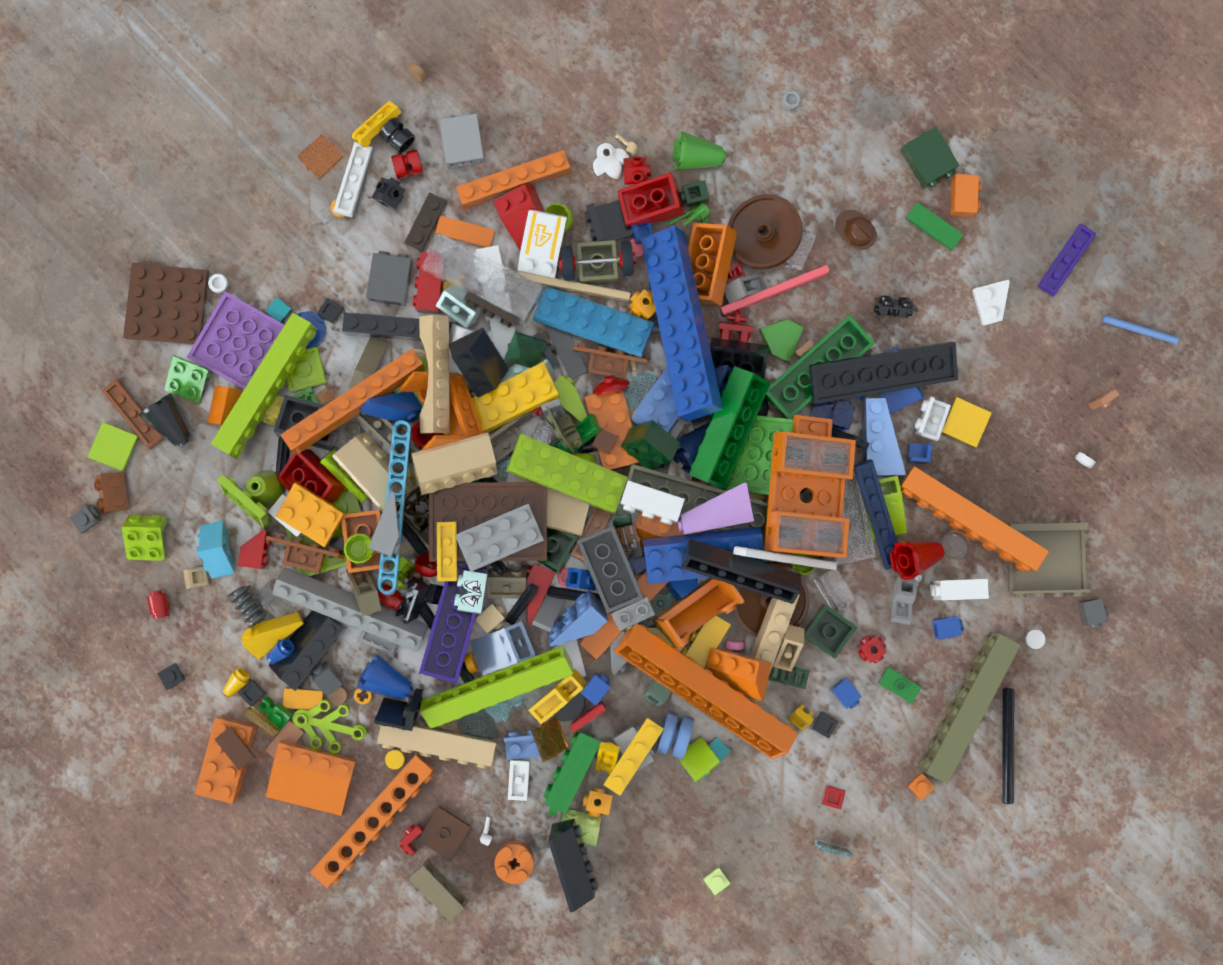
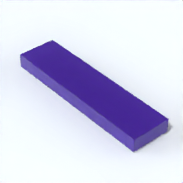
[1037,223,1096,297]

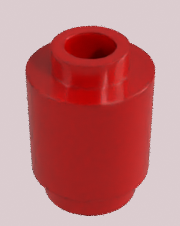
[377,584,404,611]
[147,590,170,619]

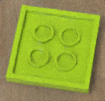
[217,475,271,530]

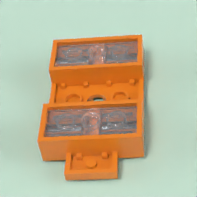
[764,415,856,558]

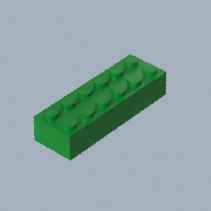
[765,315,875,419]
[689,366,770,490]

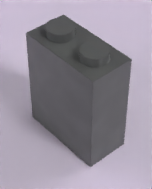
[366,251,413,306]

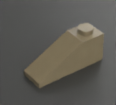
[349,337,389,389]
[346,569,381,616]

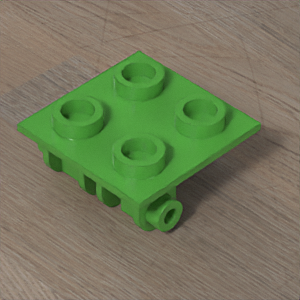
[164,355,211,404]

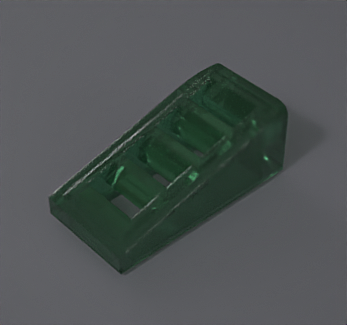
[612,515,632,529]
[768,666,810,689]

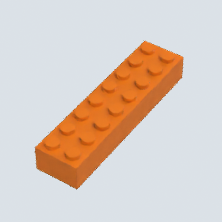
[900,466,1049,573]

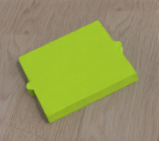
[678,736,721,783]

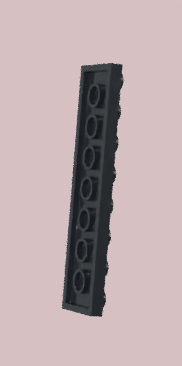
[809,341,958,404]

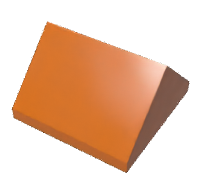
[207,385,243,426]

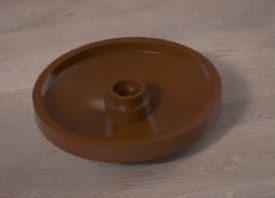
[728,194,803,270]
[733,562,809,637]

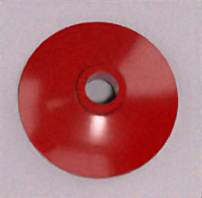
[592,375,630,395]

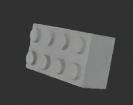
[455,504,545,572]

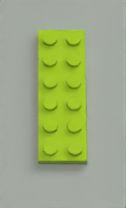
[506,434,628,514]

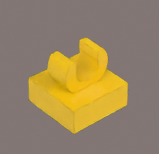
[787,705,814,731]

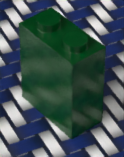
[900,126,960,189]

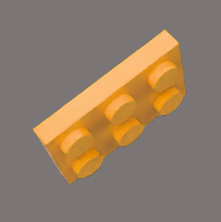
[276,483,346,547]

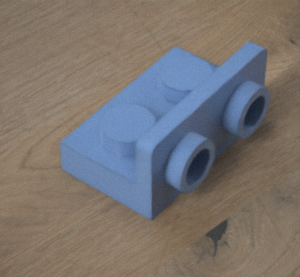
[504,729,545,760]

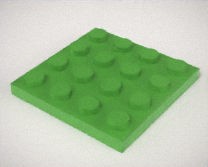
[712,416,793,495]

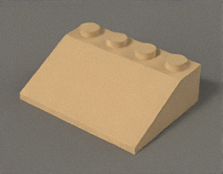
[515,475,590,536]

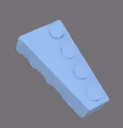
[862,398,906,477]

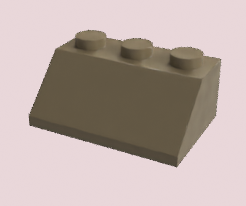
[409,859,468,921]

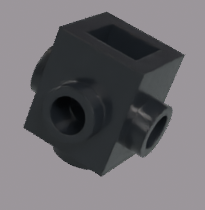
[371,177,405,210]

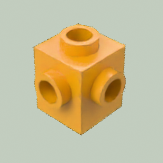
[628,289,656,320]
[582,788,613,817]

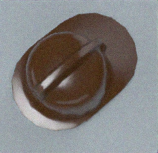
[835,210,877,250]

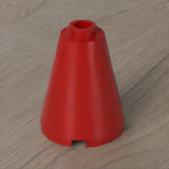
[890,541,945,580]

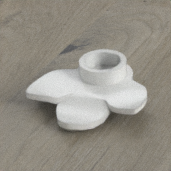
[593,143,629,179]

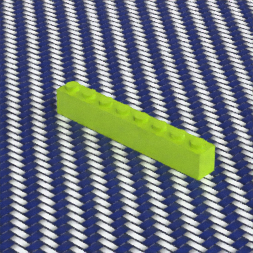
[211,313,317,459]
[420,646,574,729]

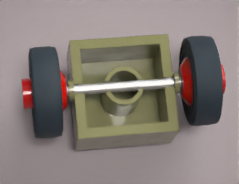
[559,240,636,285]

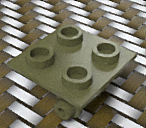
[546,406,582,454]

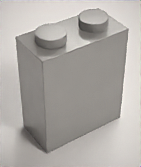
[439,112,485,169]

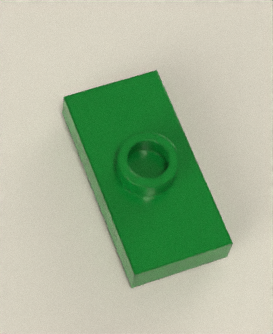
[878,667,922,704]

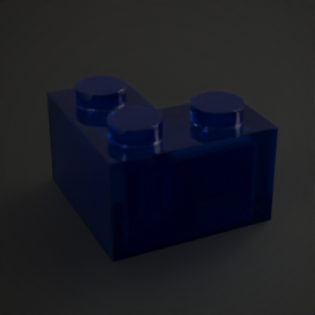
[809,400,856,432]

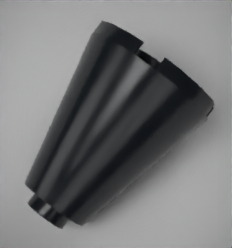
[139,393,190,447]

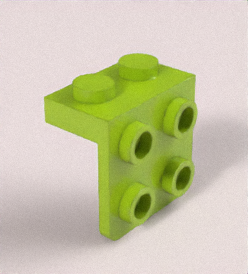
[122,514,168,561]

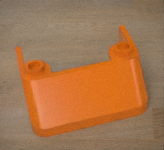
[400,371,483,451]
[652,578,745,648]

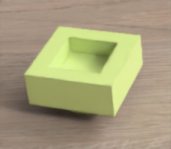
[703,866,731,895]

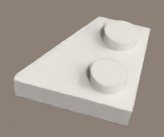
[972,280,1010,326]

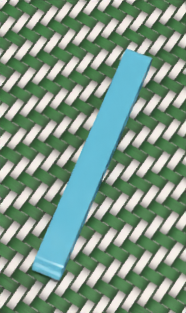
[378,420,412,595]

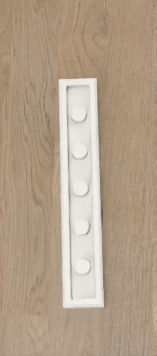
[733,546,837,570]

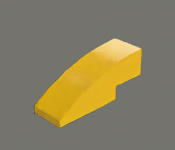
[528,669,588,724]

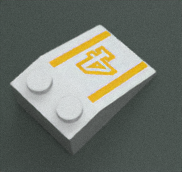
[518,209,567,278]

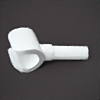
[480,817,493,846]

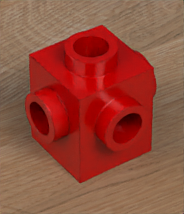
[623,156,651,185]
[857,635,887,664]

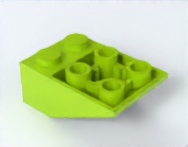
[856,476,907,541]

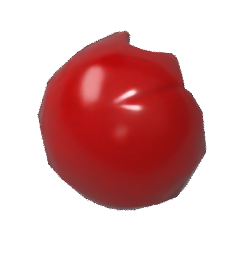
[414,551,437,578]

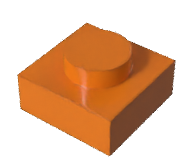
[907,772,936,801]

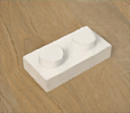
[508,760,530,801]

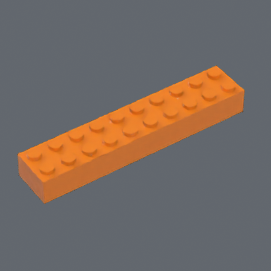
[613,623,798,760]

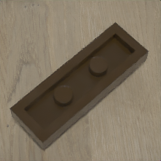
[404,192,447,252]
[464,291,520,328]

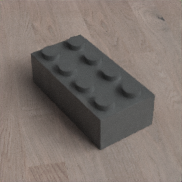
[577,525,644,614]

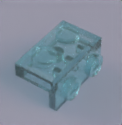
[484,694,525,724]

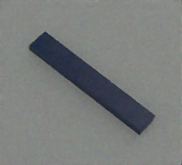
[854,459,898,570]

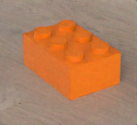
[341,510,390,573]

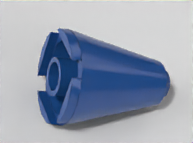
[357,653,413,700]

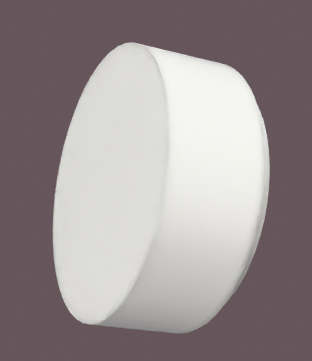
[208,274,229,294]
[1075,452,1096,468]
[1024,629,1045,649]

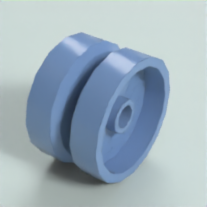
[656,710,694,759]

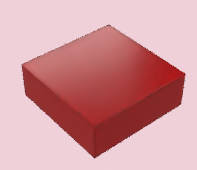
[821,785,846,810]

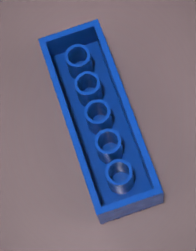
[643,527,764,584]

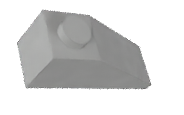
[368,492,401,558]

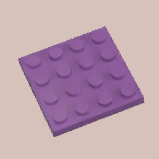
[187,291,284,389]

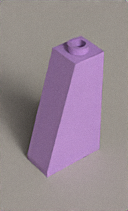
[677,483,754,535]

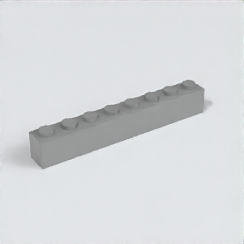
[272,567,428,652]

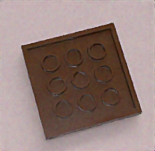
[123,263,209,345]

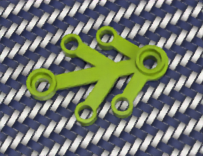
[293,699,368,753]

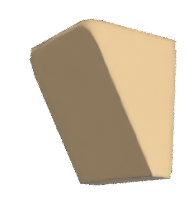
[183,567,209,589]

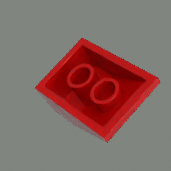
[617,172,685,226]
[493,184,545,251]

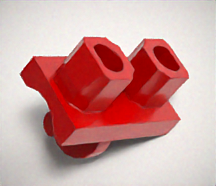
[718,310,754,342]

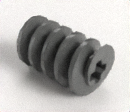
[227,585,267,628]

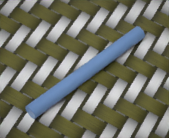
[1102,315,1179,344]

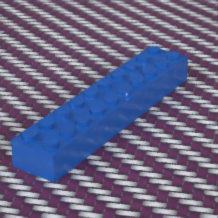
[641,225,723,422]

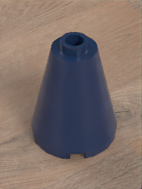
[673,423,710,473]

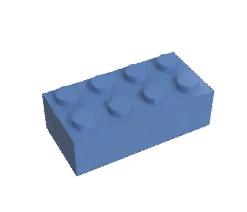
[630,367,679,432]

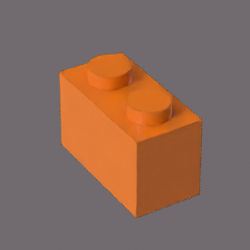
[950,174,981,217]

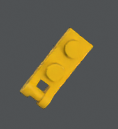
[352,101,402,147]
[594,742,620,775]

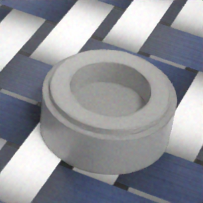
[782,90,801,111]

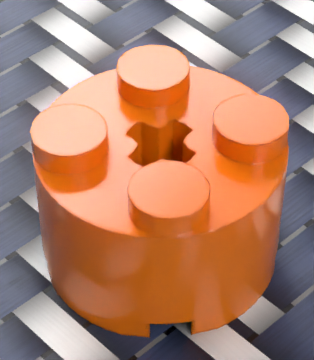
[494,840,535,884]

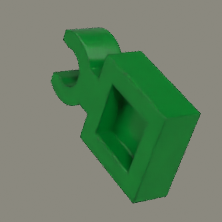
[257,696,294,730]

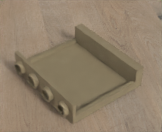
[1007,522,1091,598]

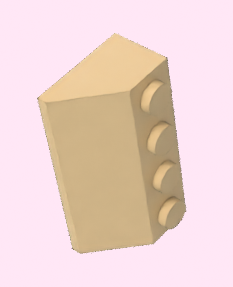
[332,432,416,512]
[411,433,497,495]

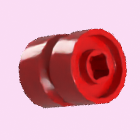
[391,149,424,180]

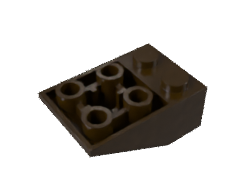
[397,486,429,545]

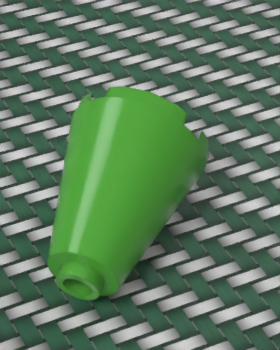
[672,131,726,170]

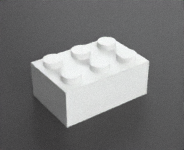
[620,481,685,525]

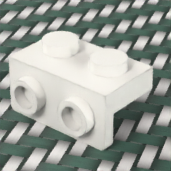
[914,396,951,442]

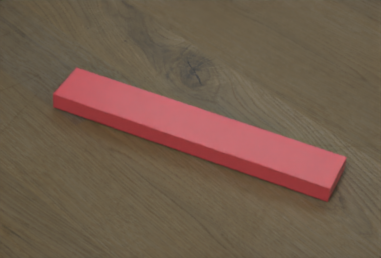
[720,265,829,317]

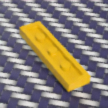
[604,717,664,796]

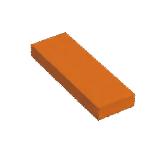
[435,215,495,248]

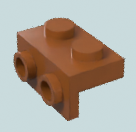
[94,472,129,514]

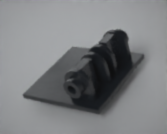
[874,295,918,318]

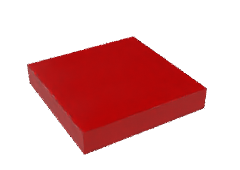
[570,701,606,732]

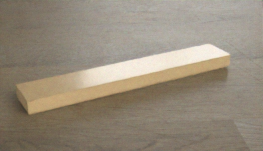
[517,271,631,303]

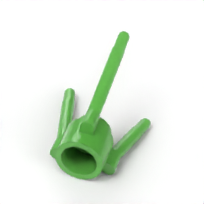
[668,203,711,247]

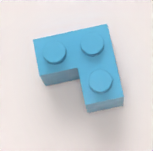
[196,520,235,579]

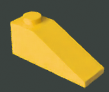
[240,612,304,660]

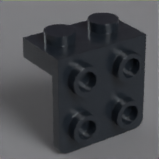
[584,200,633,242]

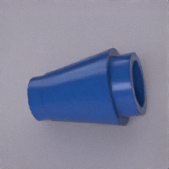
[267,639,294,664]

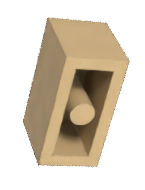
[773,624,805,672]

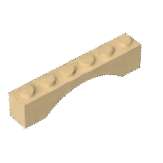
[419,315,449,434]

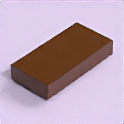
[215,726,255,770]

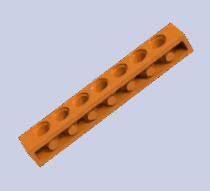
[310,753,435,888]

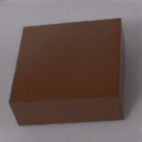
[592,428,618,454]

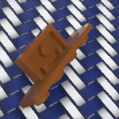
[572,343,648,379]
[266,534,344,574]

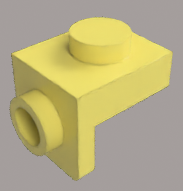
[262,395,284,425]

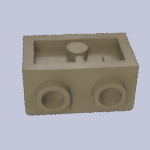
[487,567,527,599]

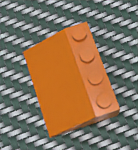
[266,740,357,816]

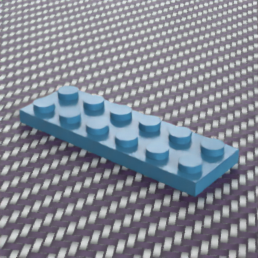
[533,286,654,357]

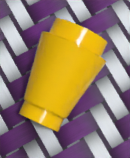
[222,668,250,697]

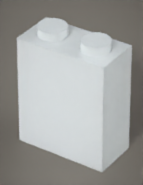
[930,579,989,600]

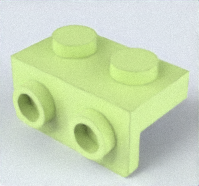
[561,809,602,846]

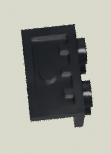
[374,688,423,731]

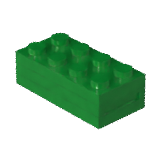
[543,729,601,816]

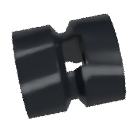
[379,117,415,154]

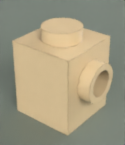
[475,603,506,633]

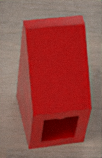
[237,530,272,569]

